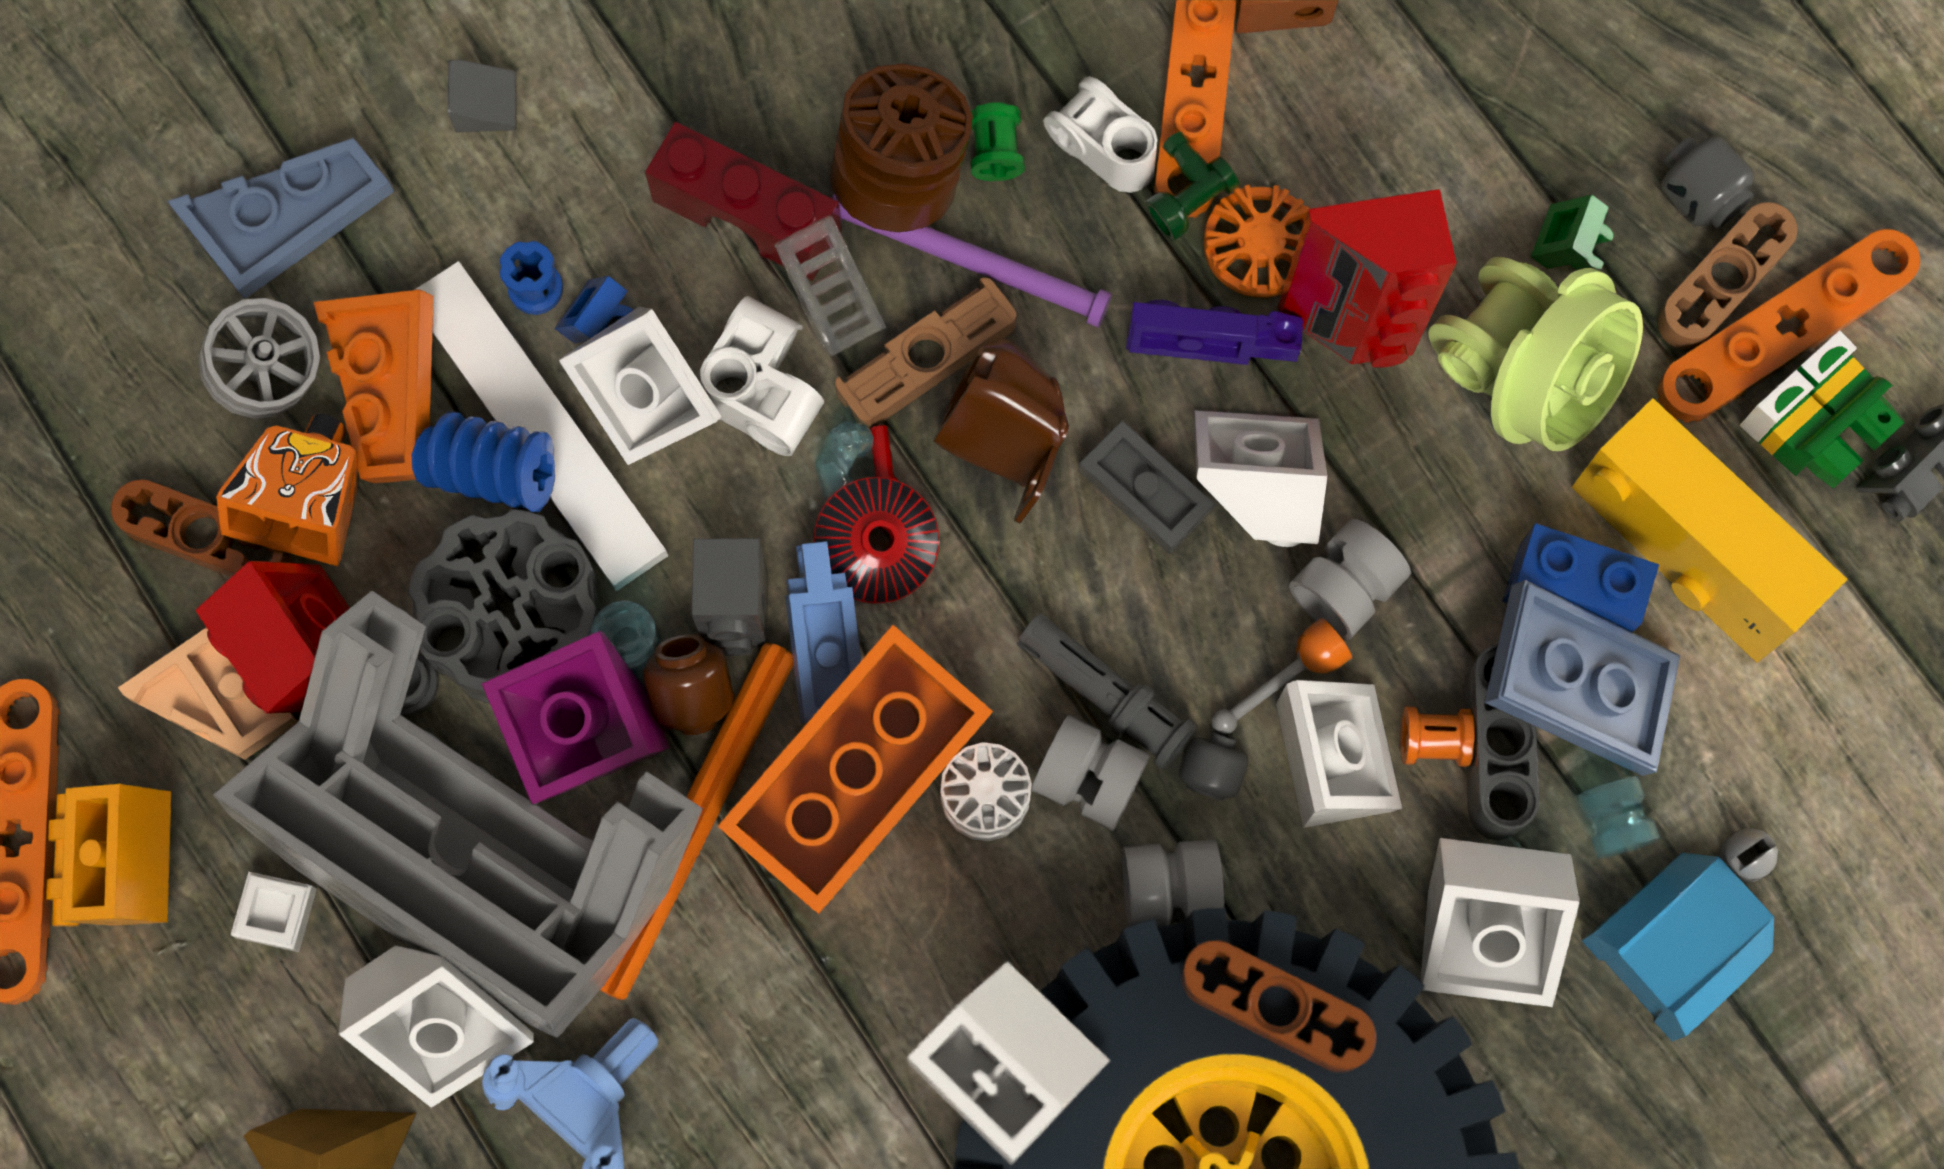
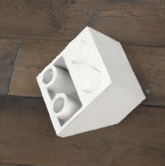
[908,962,1110,1165]

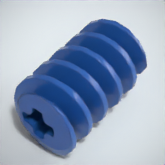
[411,412,555,512]

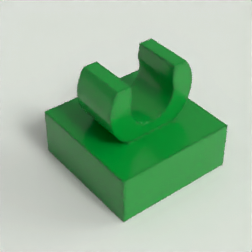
[1531,195,1614,270]

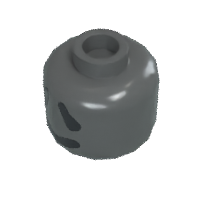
[1661,136,1755,229]

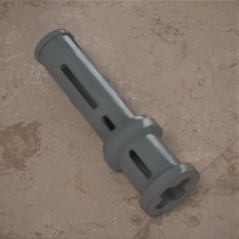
[1017,613,1198,770]

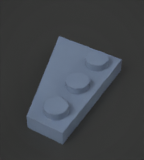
[167,138,394,300]

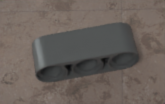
[1463,644,1539,840]

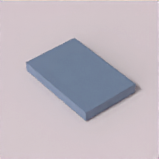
[1485,580,1680,776]

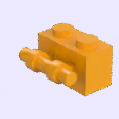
[46,784,171,927]

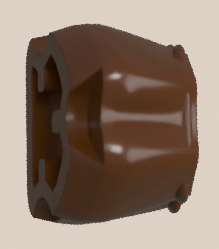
[933,339,1069,524]

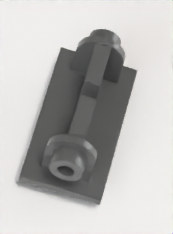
[1857,404,1944,521]

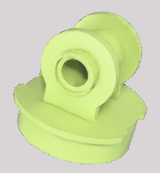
[1428,257,1643,451]

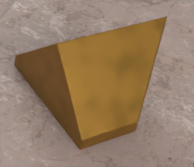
[243,1109,416,1169]

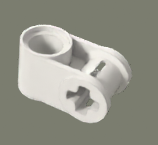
[1043,76,1157,193]

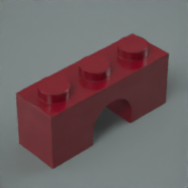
[645,122,842,281]

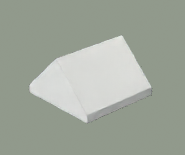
[559,307,722,465]
[1276,680,1402,828]

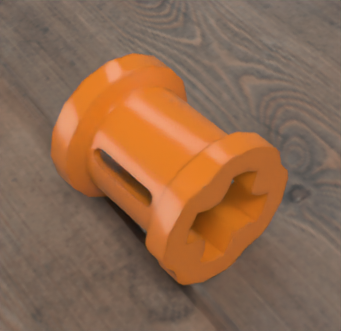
[1400,706,1475,767]

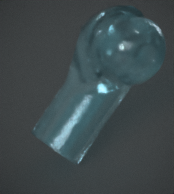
[815,421,873,501]

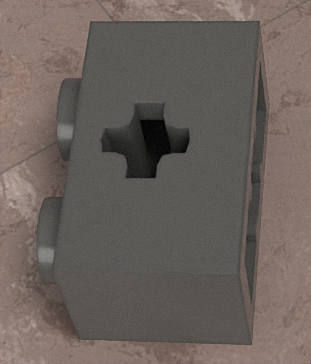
[692,538,768,656]

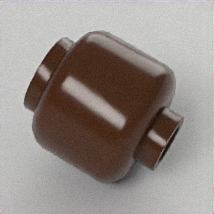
[643,634,734,735]

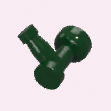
[1145,131,1240,242]

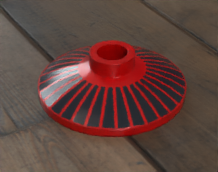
[813,477,939,604]

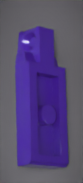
[1126,300,1303,365]

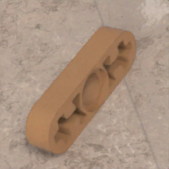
[1657,202,1798,350]

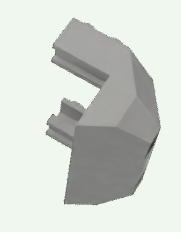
[213,591,703,1038]

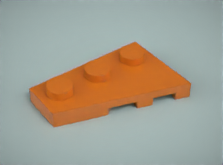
[313,289,434,484]

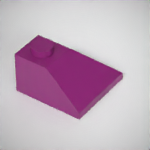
[481,631,670,805]

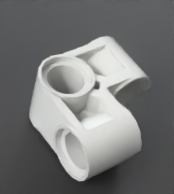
[700,296,824,456]

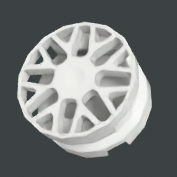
[940,742,1032,841]

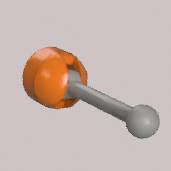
[1212,617,1352,735]

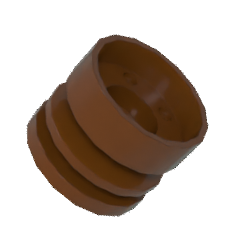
[829,63,973,233]

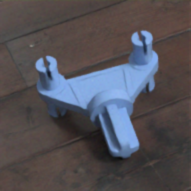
[482,1018,659,1169]

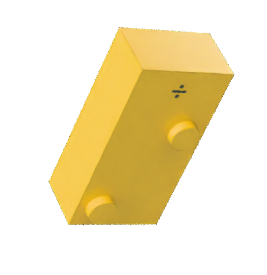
[1571,398,1848,663]

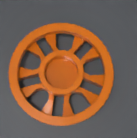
[1203,185,1310,298]

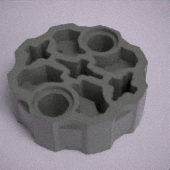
[408,509,604,704]

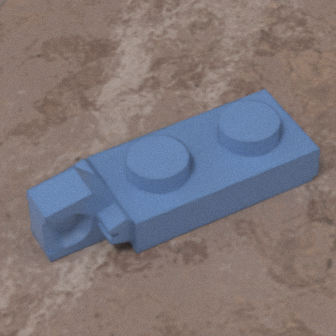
[785,541,861,723]

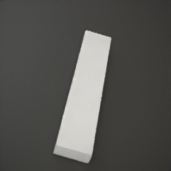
[415,261,668,591]

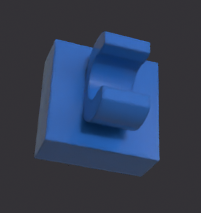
[554,276,633,343]

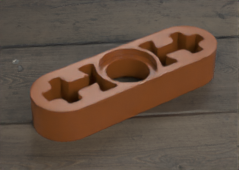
[111,479,291,577]
[1181,941,1376,1072]

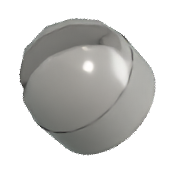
[1720,828,1778,883]

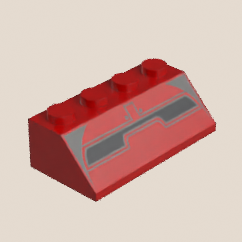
[1278,189,1457,368]

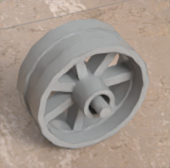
[198,298,320,419]

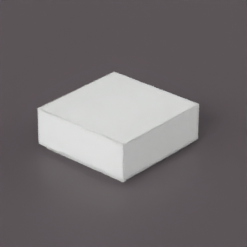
[230,872,317,952]

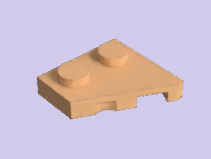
[118,627,299,760]

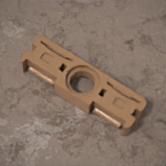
[835,278,1017,430]

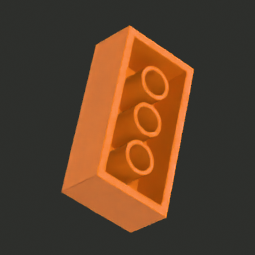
[717,625,993,914]

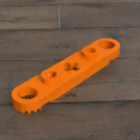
[1154,0,1236,219]
[1657,229,1921,423]
[0,679,60,1005]

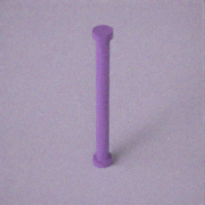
[832,193,1112,328]

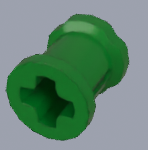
[970,102,1025,182]

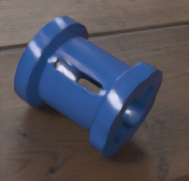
[500,241,564,315]

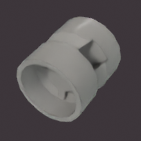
[1289,519,1411,640]
[1031,715,1150,831]
[1122,839,1224,928]

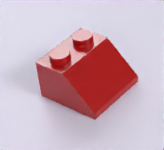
[195,561,350,714]

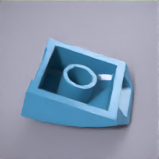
[1582,853,1774,1042]

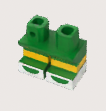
[1739,330,1905,489]

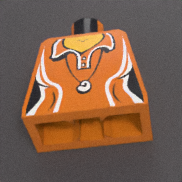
[216,414,358,566]

